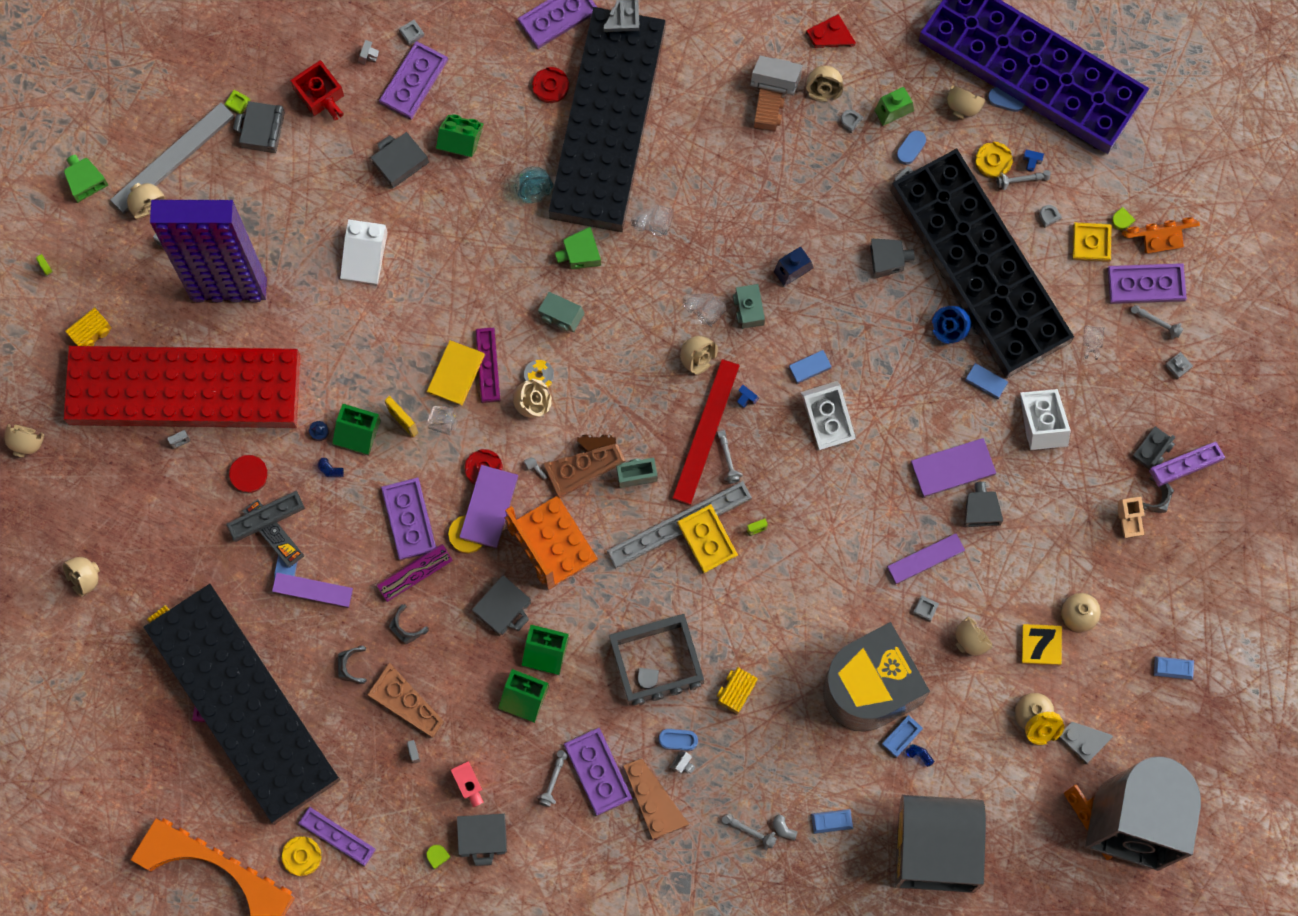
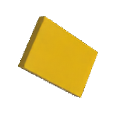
[427,340,485,406]
[677,504,738,574]

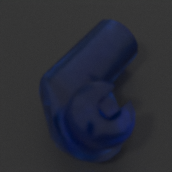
[318,457,344,477]
[906,744,935,767]

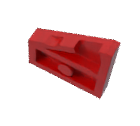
[806,14,856,48]

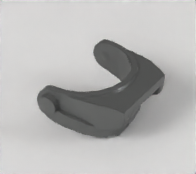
[1143,475,1174,513]
[389,604,429,644]
[338,646,367,684]

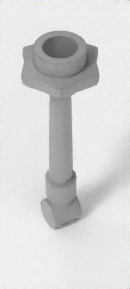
[996,170,1051,190]
[1131,305,1184,339]
[717,430,743,484]
[537,750,568,807]
[722,814,777,851]

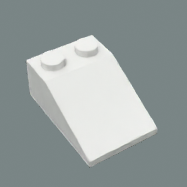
[340,219,388,285]
[801,381,856,450]
[1020,389,1071,450]

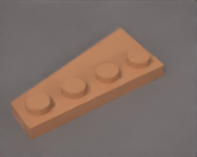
[543,444,626,498]
[368,663,444,738]
[623,758,689,840]

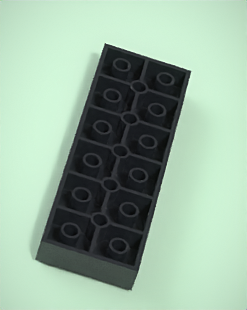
[549,7,666,233]
[890,148,1074,379]
[144,584,340,825]

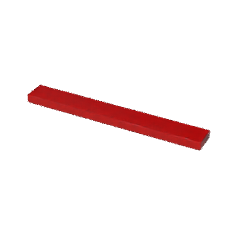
[673,359,740,506]

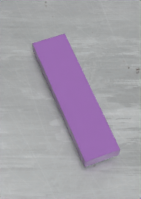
[1149,442,1225,487]
[887,534,965,584]
[272,572,353,608]
[298,807,376,866]

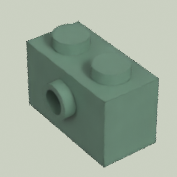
[733,284,765,329]
[538,292,585,332]
[616,458,658,488]

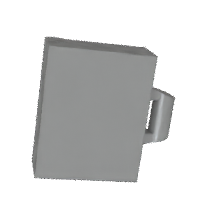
[750,56,803,96]

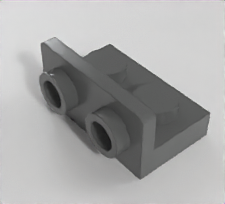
[1132,426,1175,470]

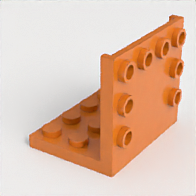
[504,495,598,590]

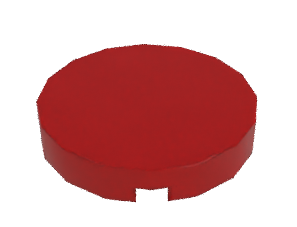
[532,67,569,103]
[464,449,503,485]
[229,455,268,493]

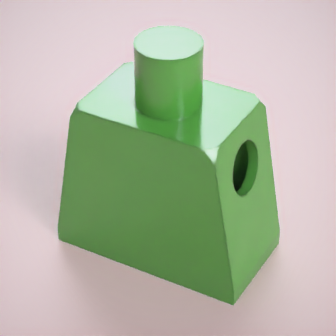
[874,87,914,126]
[64,155,108,202]
[555,227,601,269]

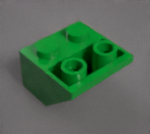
[436,114,484,157]
[332,403,381,456]
[522,625,569,676]
[498,669,549,723]

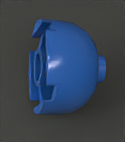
[932,306,971,344]

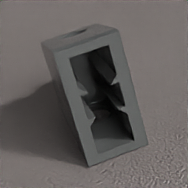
[870,238,915,279]
[964,482,1003,527]

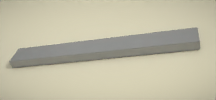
[110,103,234,214]
[607,481,752,569]

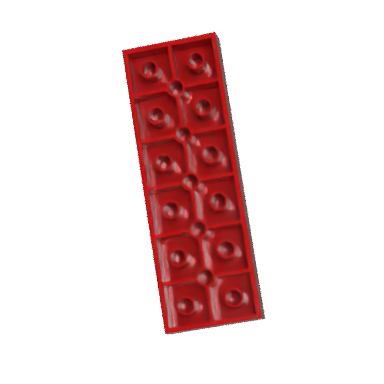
[64,346,300,428]

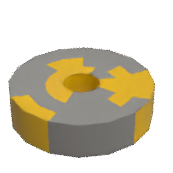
[524,360,554,389]

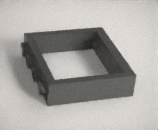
[609,614,704,706]

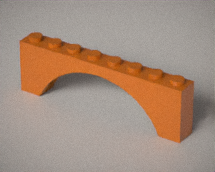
[131,818,295,916]

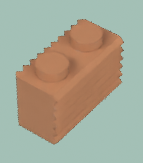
[754,88,785,131]

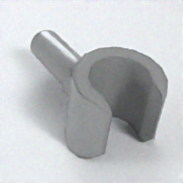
[524,457,547,480]

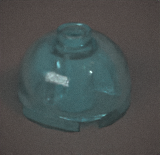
[515,166,553,203]

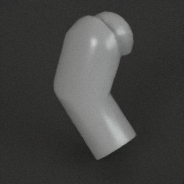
[773,815,798,841]

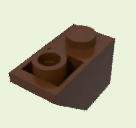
[577,435,616,453]

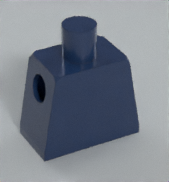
[774,247,814,287]

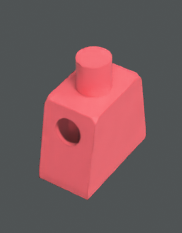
[451,761,484,807]

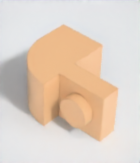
[1118,497,1145,538]

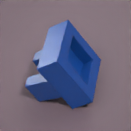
[1023,150,1044,171]
[737,385,759,408]

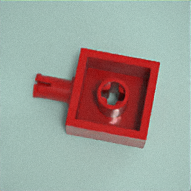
[290,60,344,121]

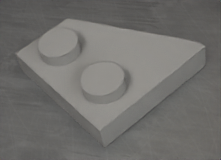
[604,0,639,32]
[1059,722,1113,764]

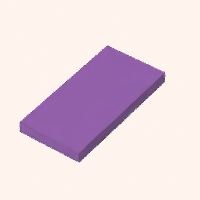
[517,0,597,49]
[379,41,448,120]
[1107,263,1187,304]
[911,438,996,498]
[460,465,519,549]
[381,477,436,561]
[564,727,633,816]

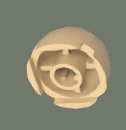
[806,65,843,102]
[947,85,986,119]
[127,183,165,219]
[680,336,718,375]
[513,379,552,418]
[4,424,45,457]
[63,557,100,597]
[1061,593,1101,633]
[956,616,993,656]
[1015,693,1054,730]

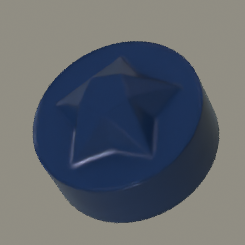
[309,421,329,441]

